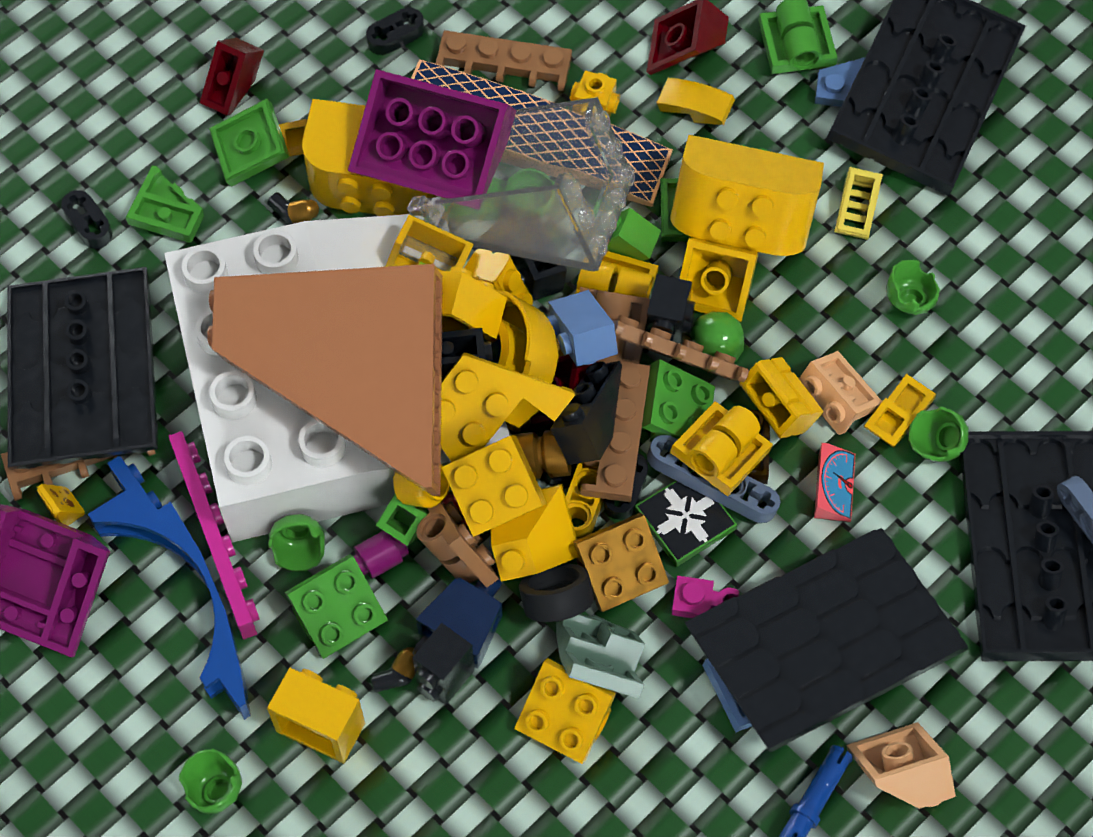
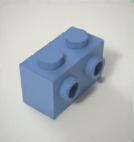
[547,290,618,366]

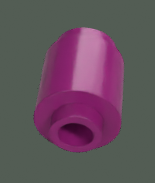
[353,530,409,579]

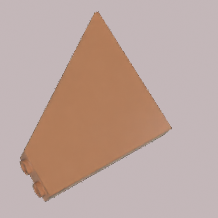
[207,264,442,496]

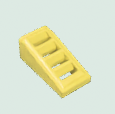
[834,167,883,240]

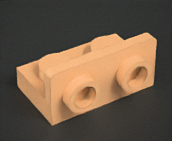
[799,351,883,435]

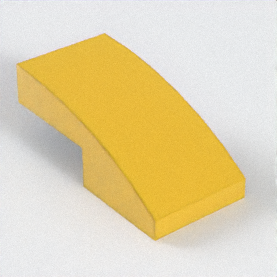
[657,78,735,125]
[864,374,936,448]

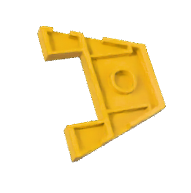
[441,352,575,462]

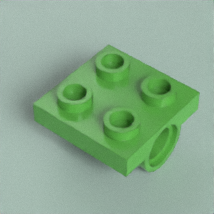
[758,0,838,74]
[642,359,715,442]
[285,554,388,659]

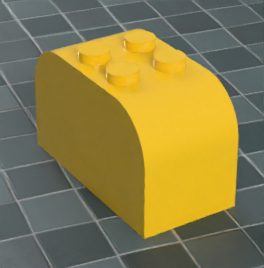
[302,99,437,216]
[670,134,824,256]

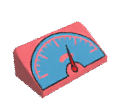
[814,443,855,522]

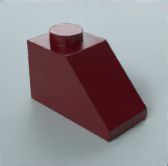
[199,38,264,116]

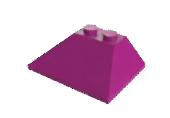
[0,504,110,658]

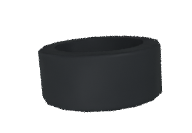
[519,564,594,622]

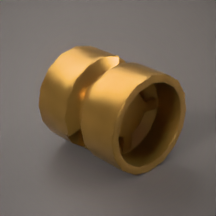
[514,430,572,479]

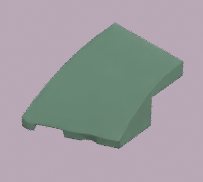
[556,614,645,699]

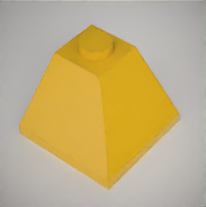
[679,238,759,322]
[491,484,578,582]

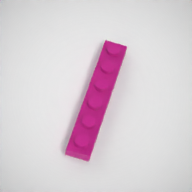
[168,431,260,640]

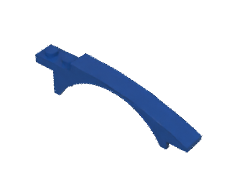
[88,455,251,720]

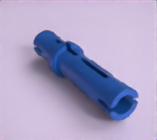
[779,745,853,837]

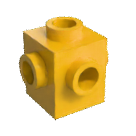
[570,70,620,122]

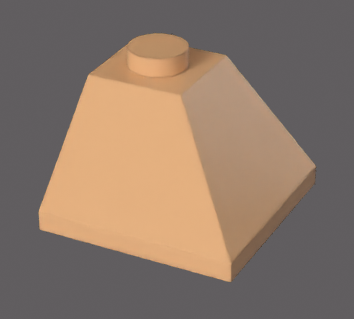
[847,722,956,809]

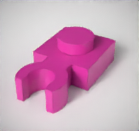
[671,575,739,618]

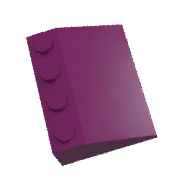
[348,69,517,208]

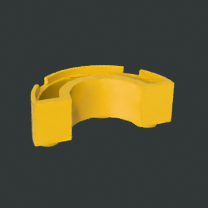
[486,289,559,428]

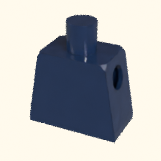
[416,578,503,669]

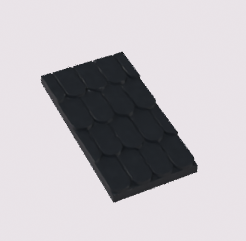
[826,0,1026,196]
[7,267,158,470]
[960,431,1093,661]
[684,528,968,752]

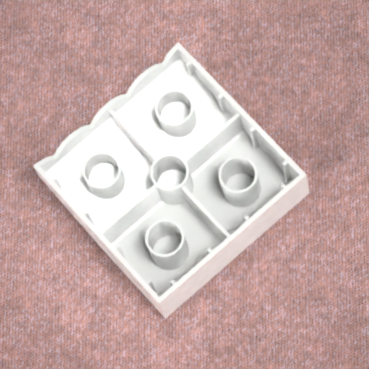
[164,212,510,543]

